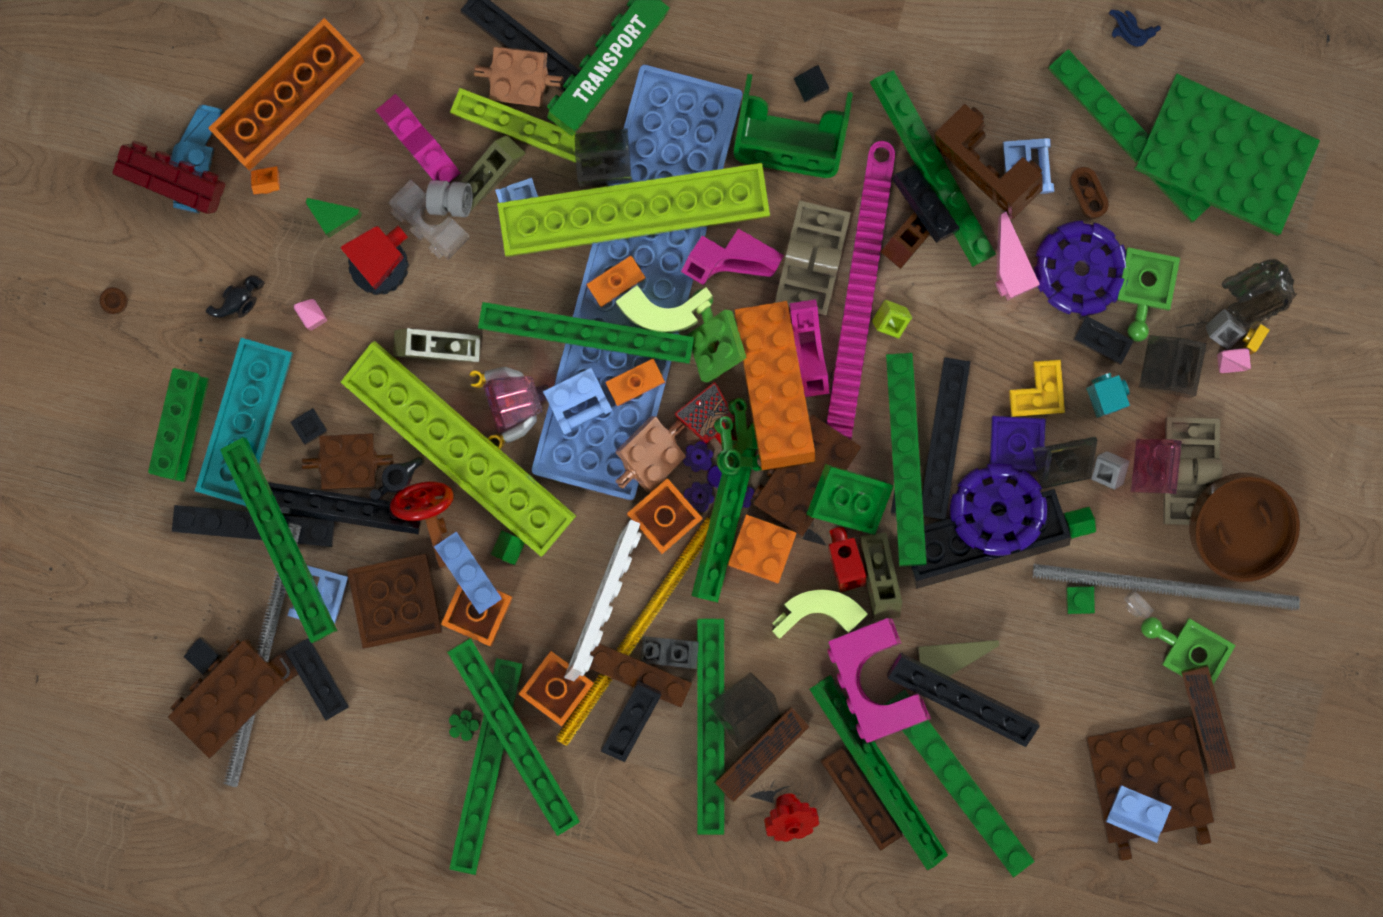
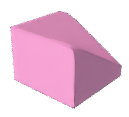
[294,299,328,331]
[1217,348,1251,373]

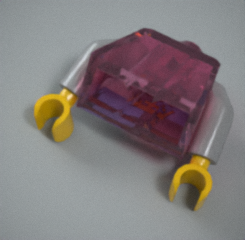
[469,367,549,449]

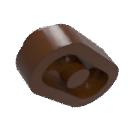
[1069,167,1109,219]

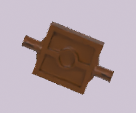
[302,433,394,490]

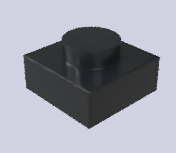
[290,408,328,445]

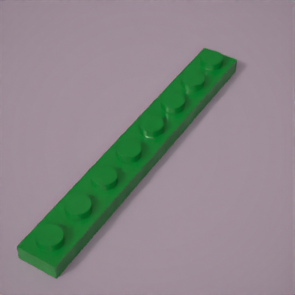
[1048,49,1211,223]
[870,70,997,267]
[478,302,694,365]
[886,353,926,567]
[220,437,338,643]
[697,619,724,835]
[446,638,580,836]
[449,658,523,875]
[809,674,948,870]
[883,689,1035,878]

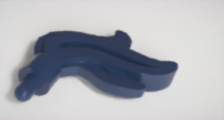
[1109,10,1161,47]

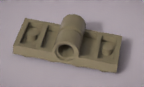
[775,200,851,317]
[1163,417,1222,525]

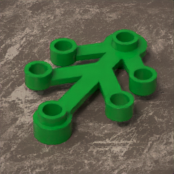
[714,398,762,476]

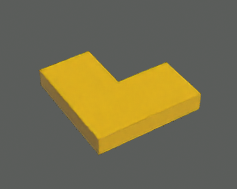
[1009,360,1065,417]

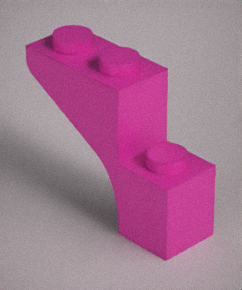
[375,93,461,182]
[681,229,784,285]

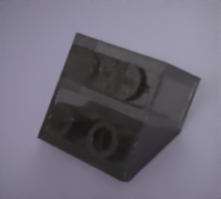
[575,128,633,187]
[1139,335,1207,398]

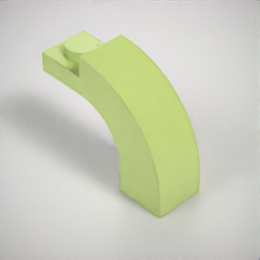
[616,286,713,333]
[772,590,867,639]

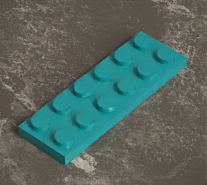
[195,338,293,506]

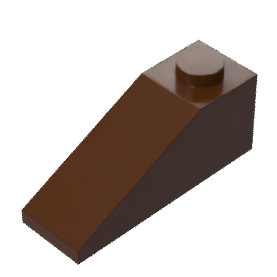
[881,212,930,269]

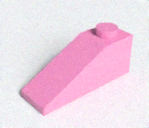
[995,212,1040,301]

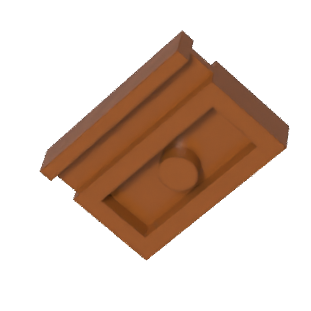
[425,515,448,568]

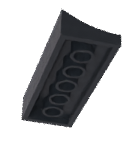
[910,489,1071,589]

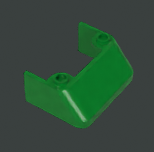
[734,74,853,178]

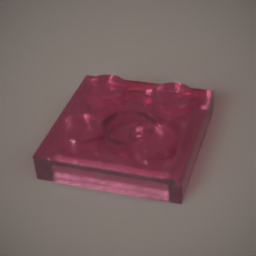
[1131,439,1182,494]

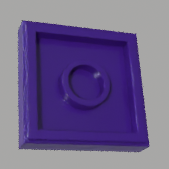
[989,416,1046,472]

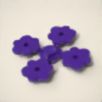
[683,441,754,512]

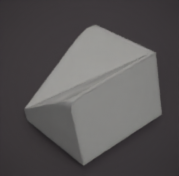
[1206,309,1247,350]
[1091,452,1130,490]

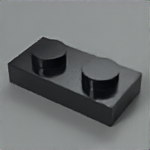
[1073,316,1134,365]

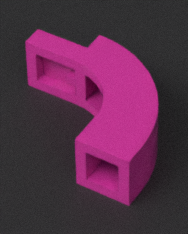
[789,299,829,397]

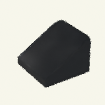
[793,65,829,103]
[184,637,222,675]

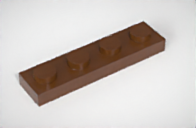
[589,643,692,708]

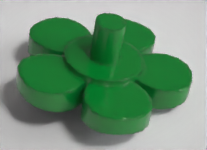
[449,710,479,741]

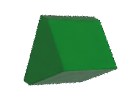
[1063,507,1096,539]
[491,530,525,565]

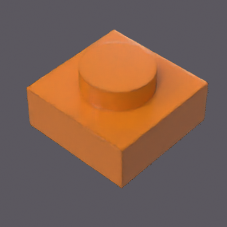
[251,166,280,195]

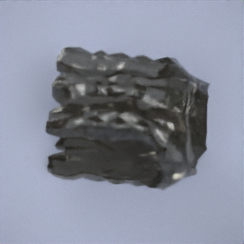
[1222,259,1297,328]

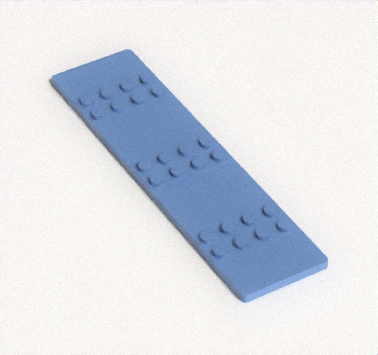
[532,65,742,500]

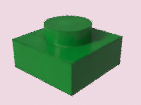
[1066,587,1095,614]

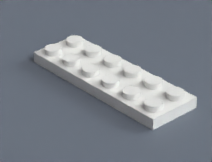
[564,520,641,681]

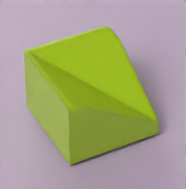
[872,300,912,339]

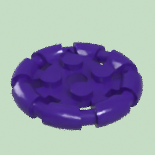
[1034,221,1130,316]
[950,463,1047,556]

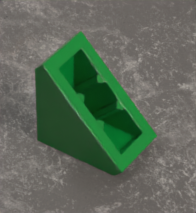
[306,198,362,238]

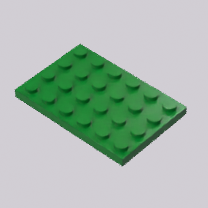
[1134,73,1320,236]

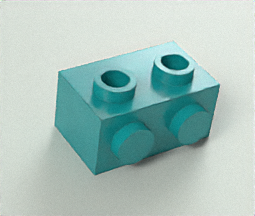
[1086,373,1130,418]

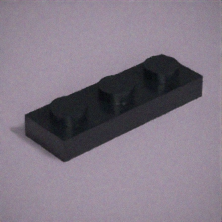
[892,164,960,243]
[285,638,350,721]
[601,680,662,762]

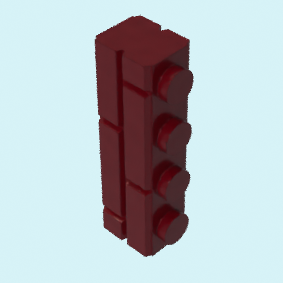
[112,141,226,214]

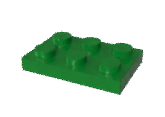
[807,464,894,535]

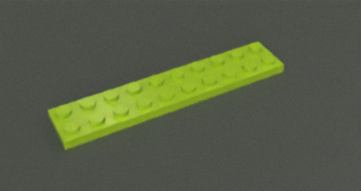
[497,163,770,257]
[341,341,576,557]

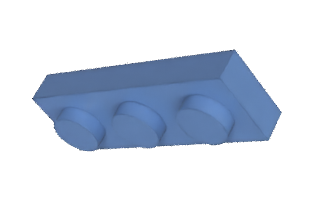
[434,532,502,614]

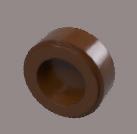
[99,287,128,315]

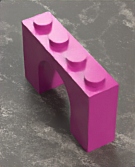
[827,618,931,743]

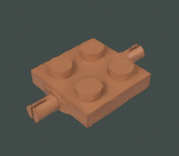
[474,46,563,107]
[615,416,686,492]

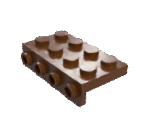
[752,415,862,537]
[168,639,287,759]

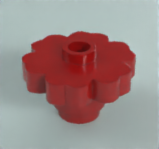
[764,793,820,842]

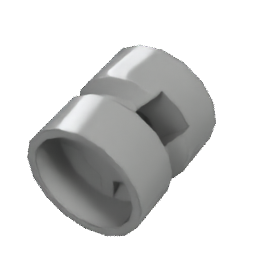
[426,180,473,218]

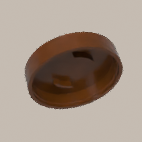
[1189,473,1300,582]

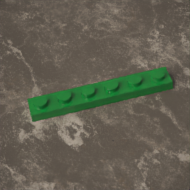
[691,440,756,603]

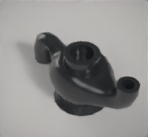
[206,275,265,318]
[370,457,424,500]

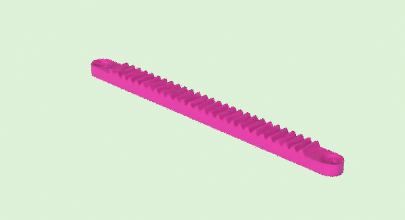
[826,141,895,440]

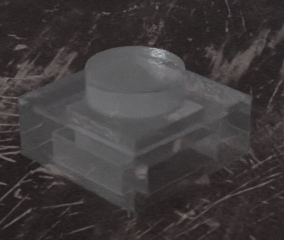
[1124,591,1154,618]

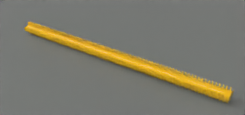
[556,517,710,746]

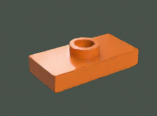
[586,256,646,307]
[605,359,665,407]

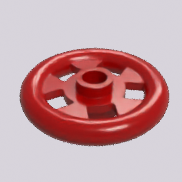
[390,481,454,521]

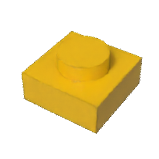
[1242,324,1270,355]

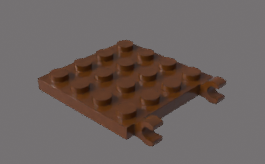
[1086,716,1214,861]

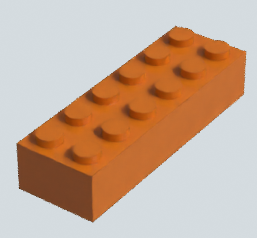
[208,18,365,171]
[734,301,815,470]

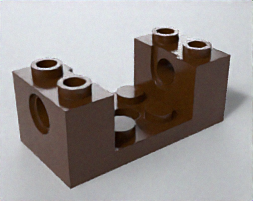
[934,104,1043,220]

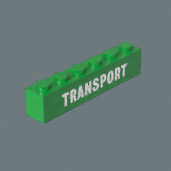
[547,0,670,137]

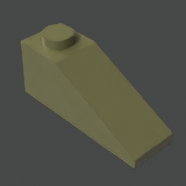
[460,135,526,212]
[393,328,480,362]
[860,532,902,621]
[916,640,999,676]

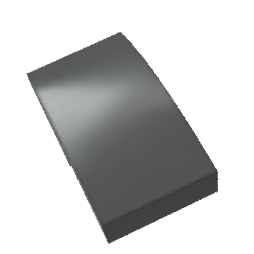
[640,636,699,669]

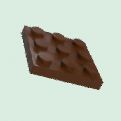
[347,554,442,649]

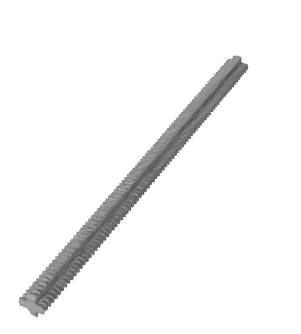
[223,522,302,787]
[1033,564,1300,610]

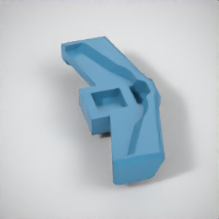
[171,105,225,214]

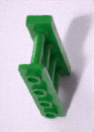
[148,368,210,482]

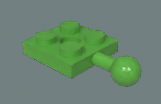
[1117,247,1180,342]
[687,289,747,383]
[1141,617,1236,685]

